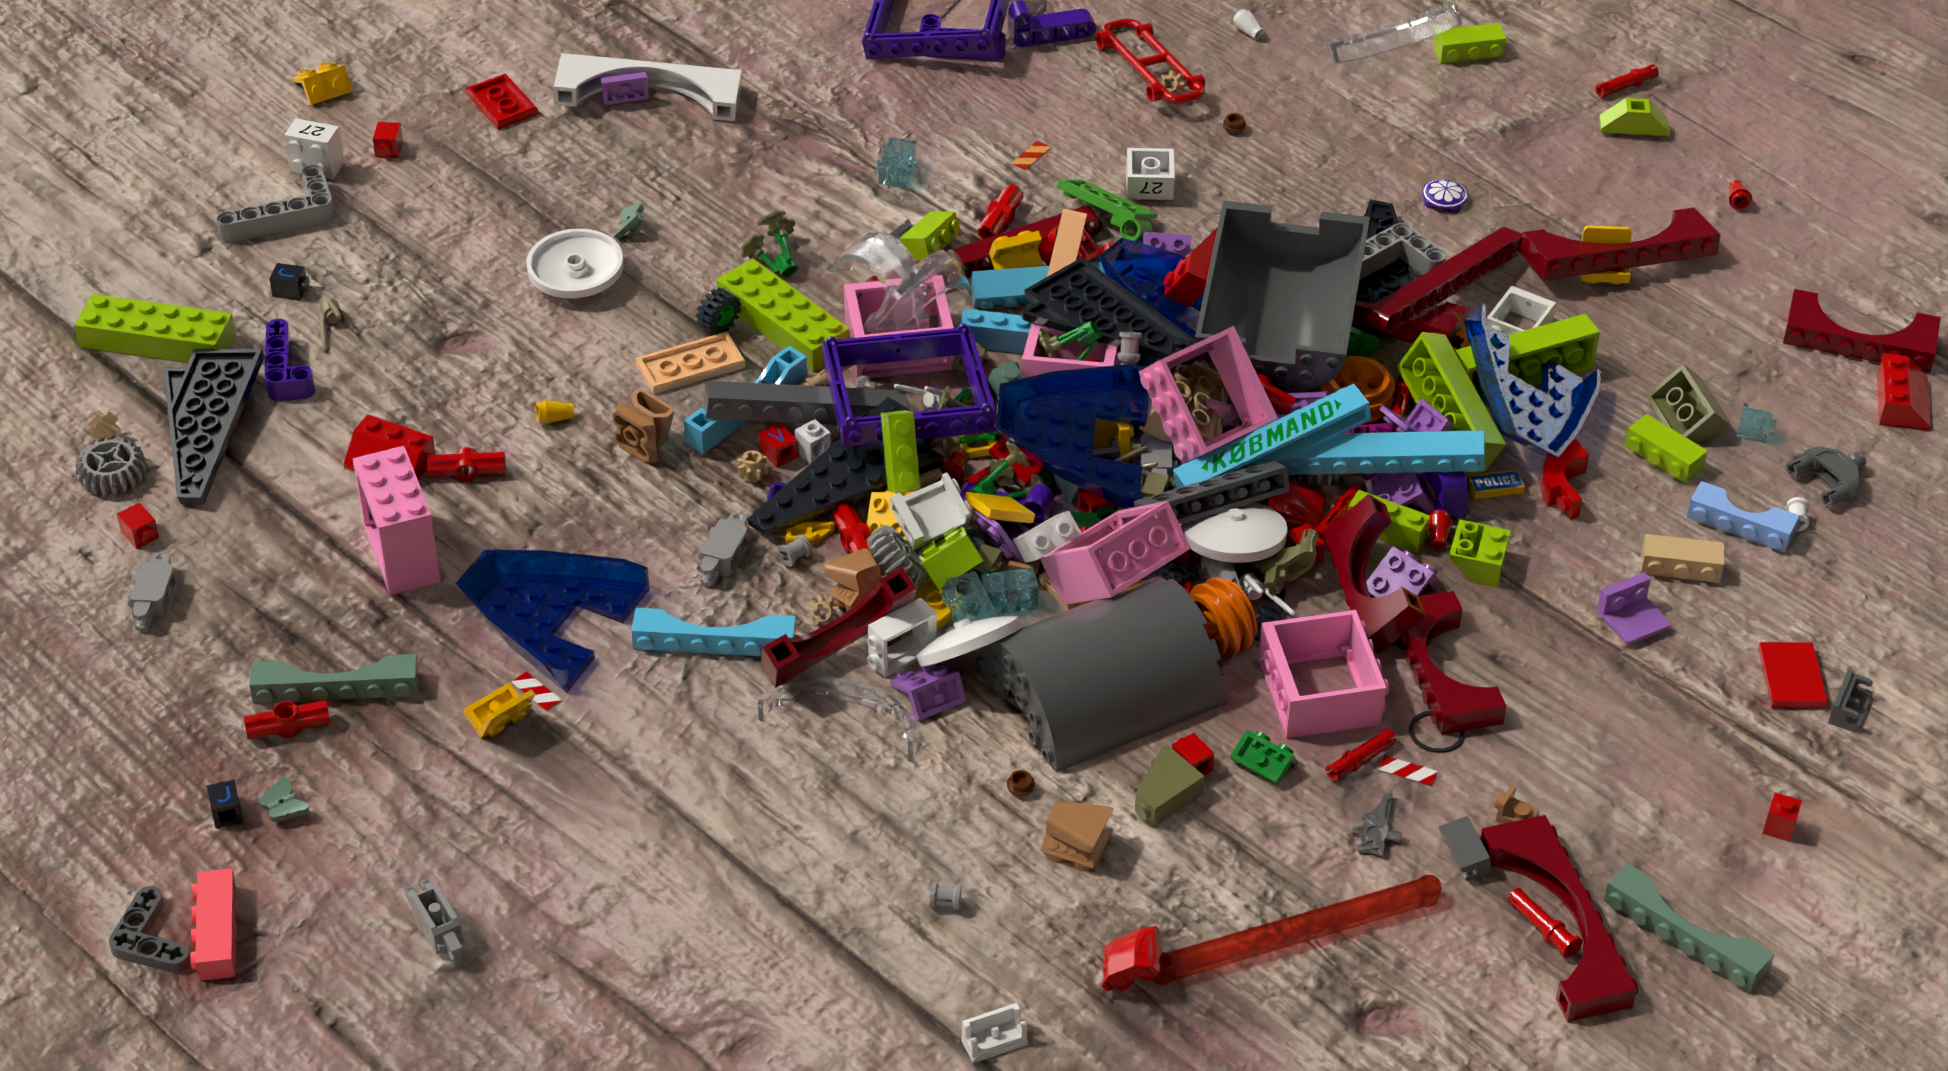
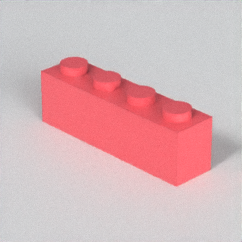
[191,868,237,981]

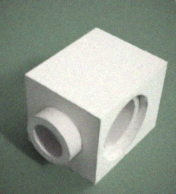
[795,419,831,464]

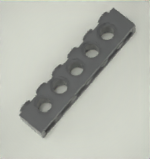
[1134,460,1290,525]

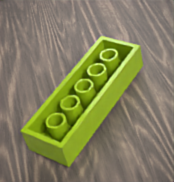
[716,258,850,372]
[74,294,236,363]
[1455,314,1600,400]
[1397,332,1506,478]

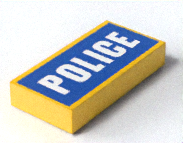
[1467,470,1525,499]

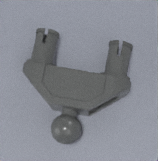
[1786,447,1867,508]

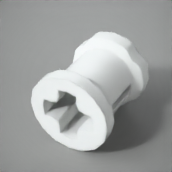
[1786,497,1810,532]

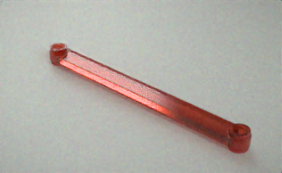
[1153,874,1442,985]

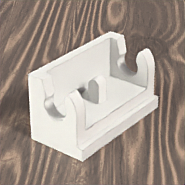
[962,1003,1028,1063]

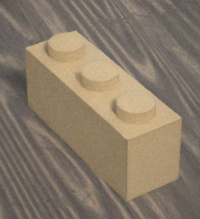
[1641,534,1724,583]

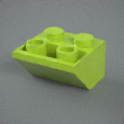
[1449,519,1511,588]
[919,526,983,589]

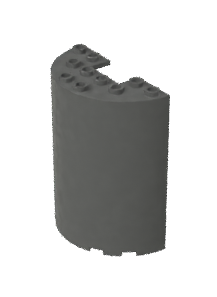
[1195,200,1370,393]
[976,576,1227,772]

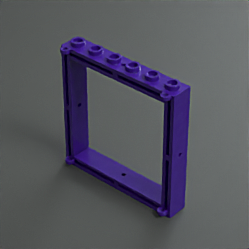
[862,0,1010,59]
[822,324,996,447]

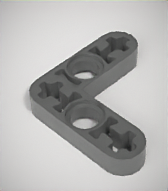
[109,886,191,973]

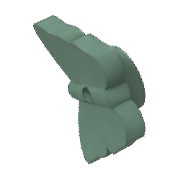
[613,202,645,240]
[259,776,309,822]

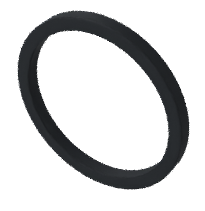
[1409,711,1464,753]

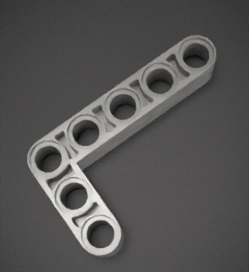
[216,164,334,243]
[1359,223,1446,280]

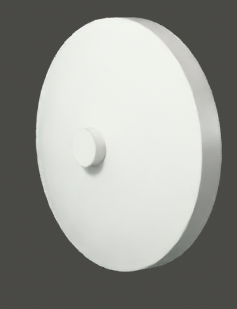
[526,229,624,298]
[1182,502,1287,563]
[916,616,1021,666]

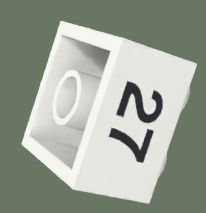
[284,118,344,180]
[1126,148,1175,200]

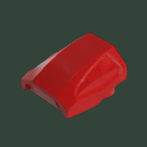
[1038,223,1101,266]
[1268,481,1326,530]
[1101,926,1162,992]

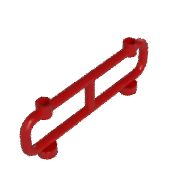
[1095,19,1205,104]

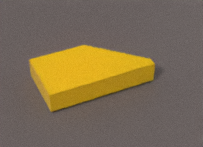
[786,522,834,546]

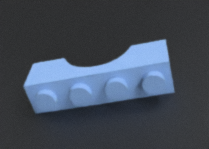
[1687,481,1800,553]

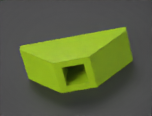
[1599,98,1670,136]

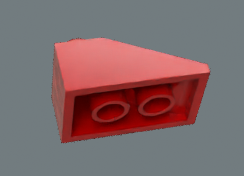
[1164,227,1218,308]

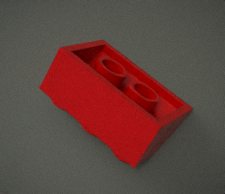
[1877,353,1931,430]
[343,414,436,480]

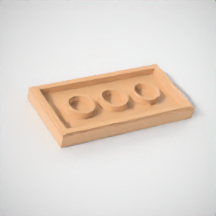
[636,332,746,395]

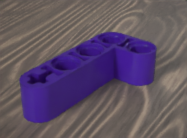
[1008,0,1097,47]
[919,14,1006,60]
[265,319,316,401]
[1421,471,1467,518]
[959,483,1053,529]

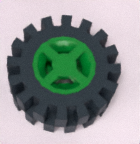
[696,287,742,335]

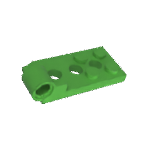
[1056,179,1158,242]

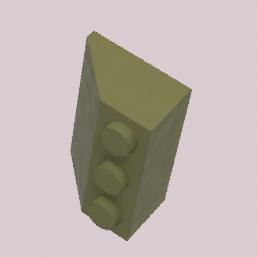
[1646,364,1731,444]

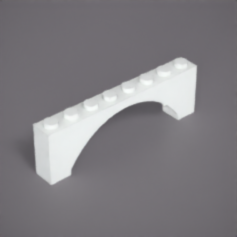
[554,53,741,122]

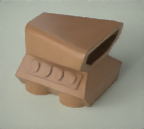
[612,388,674,464]
[823,548,882,612]
[1040,801,1114,871]

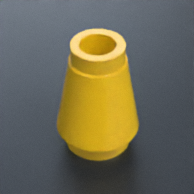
[536,400,574,425]

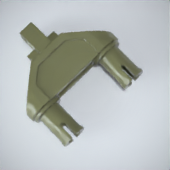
[1245,529,1319,594]

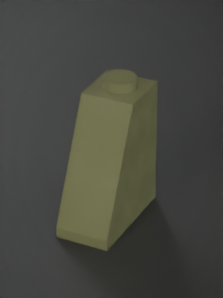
[1135,744,1204,827]

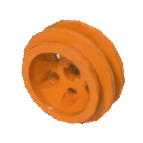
[1319,356,1395,425]
[1190,577,1257,659]

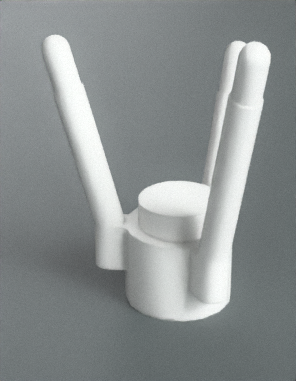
[894,384,944,410]
[1239,573,1295,616]

